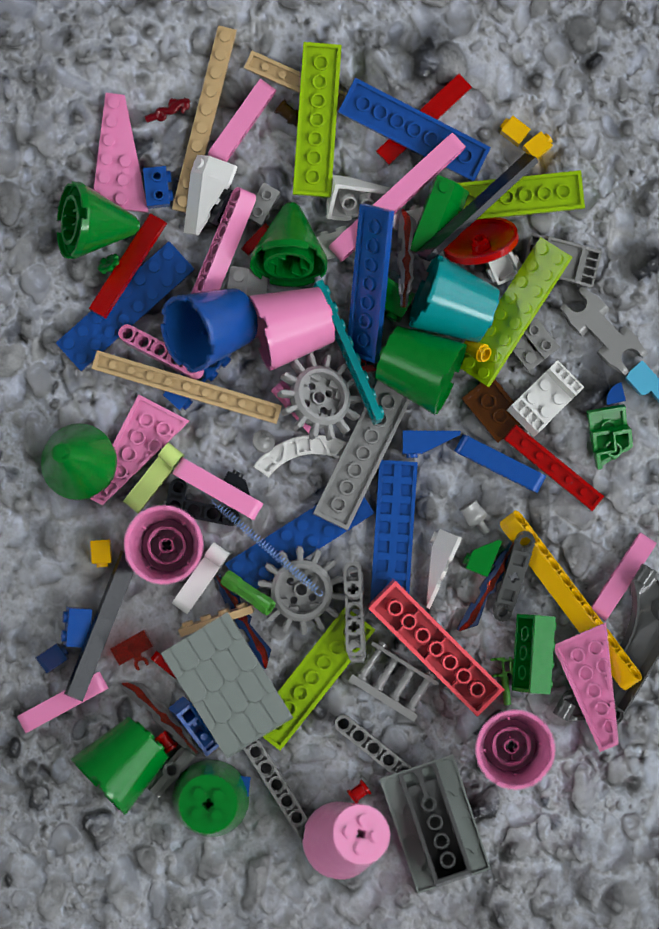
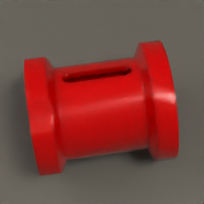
[155,731,178,754]
[347,779,372,804]

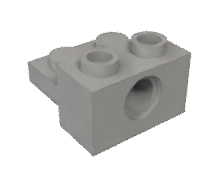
[512,318,560,372]

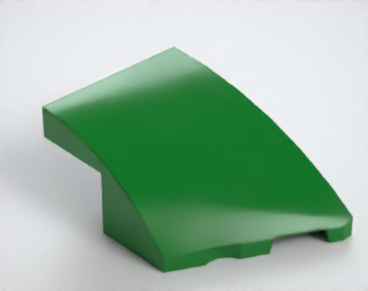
[587,404,633,470]

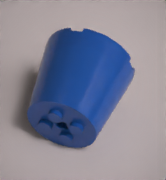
[161,288,258,372]

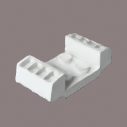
[507,360,584,438]

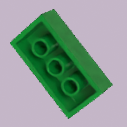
[511,614,557,694]

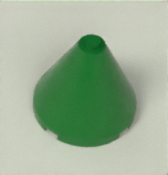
[57,181,140,259]
[250,202,327,287]
[41,423,117,500]

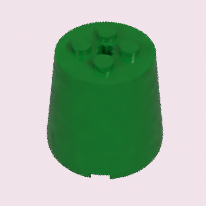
[375,326,467,415]
[71,717,169,815]
[172,759,249,837]

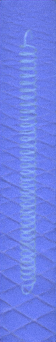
[212,499,323,596]

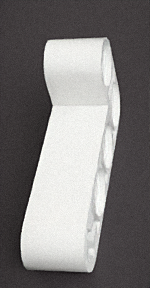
[172,542,230,614]

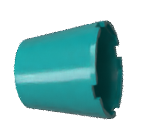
[409,254,500,342]

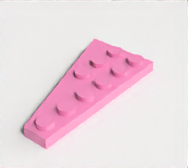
[94,93,149,213]
[90,395,190,505]
[554,622,619,752]

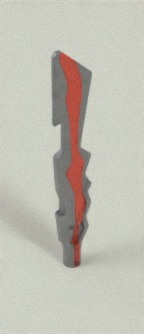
[398,208,416,308]
[120,683,200,756]

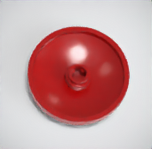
[443,217,519,265]

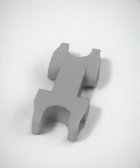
[559,286,648,376]
[344,562,366,663]

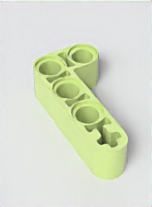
[123,442,185,514]

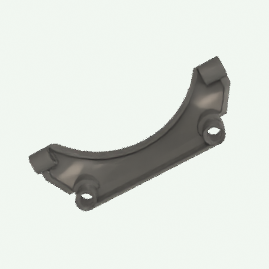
[553,563,659,724]

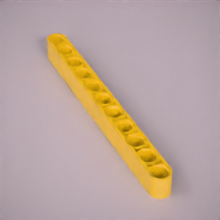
[500,510,642,690]

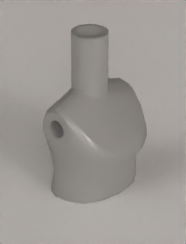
[459,499,490,535]

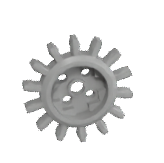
[277,353,363,441]
[258,545,345,635]

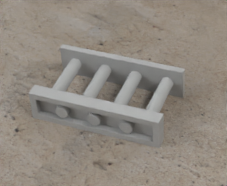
[348,640,438,721]

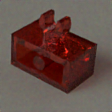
[110,629,154,670]

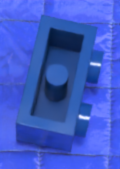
[143,166,174,209]
[61,606,92,648]

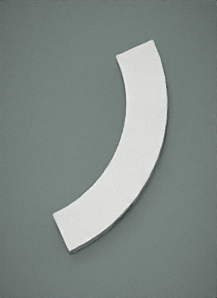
[253,435,348,478]

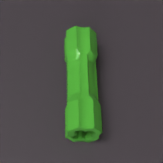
[220,570,276,616]

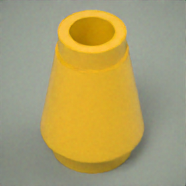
[464,340,491,362]

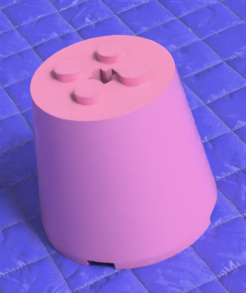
[248,287,335,371]
[124,506,203,584]
[476,710,555,789]
[302,801,390,880]

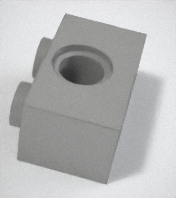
[248,182,280,227]

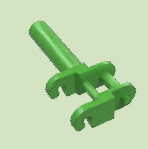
[490,657,514,705]

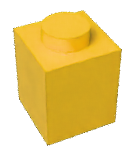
[500,116,531,147]
[522,131,553,160]
[90,539,113,568]

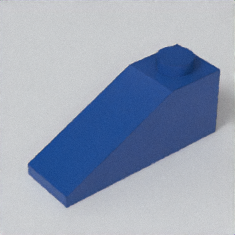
[402,430,461,458]
[168,696,219,757]

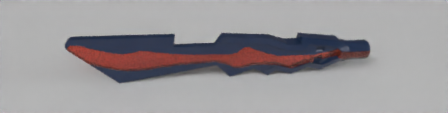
[457,540,514,631]
[214,574,272,669]

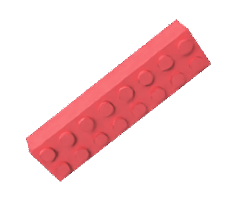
[366,579,505,717]

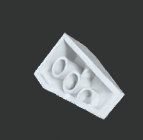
[184,155,237,236]
[326,175,406,221]
[426,529,462,609]

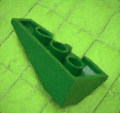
[410,175,469,253]

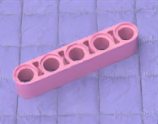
[208,79,277,162]
[118,324,204,380]
[172,457,263,520]
[591,532,657,621]
[17,671,108,733]

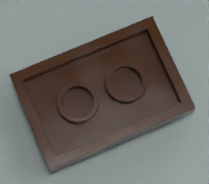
[462,379,521,443]

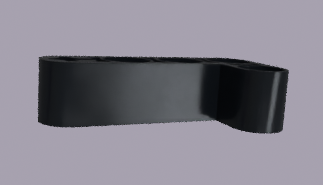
[166,478,240,526]

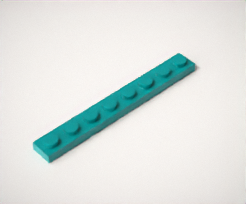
[313,279,384,425]

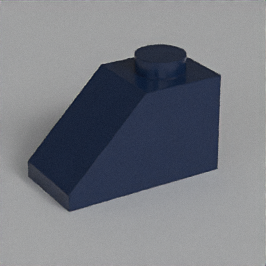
[36,643,69,674]

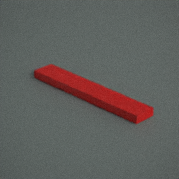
[376,74,472,165]
[89,213,167,319]
[503,424,604,511]

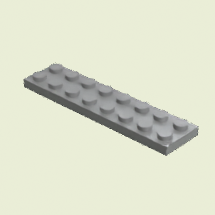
[313,381,410,531]

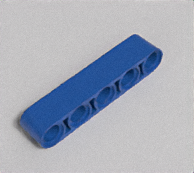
[454,434,546,493]

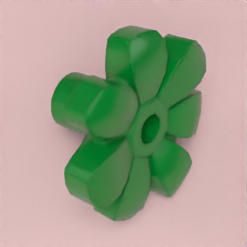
[98,254,119,274]

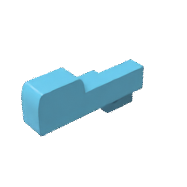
[625,361,659,402]

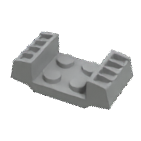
[525,233,602,289]

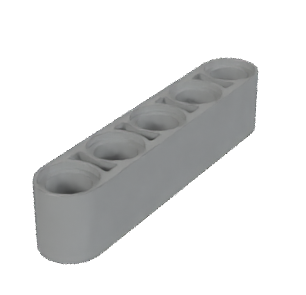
[335,714,411,775]

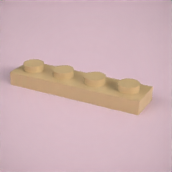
[178,601,255,637]

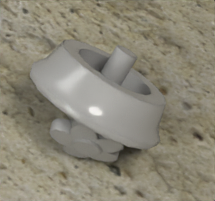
[252,430,275,453]

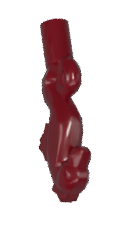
[144,97,191,123]

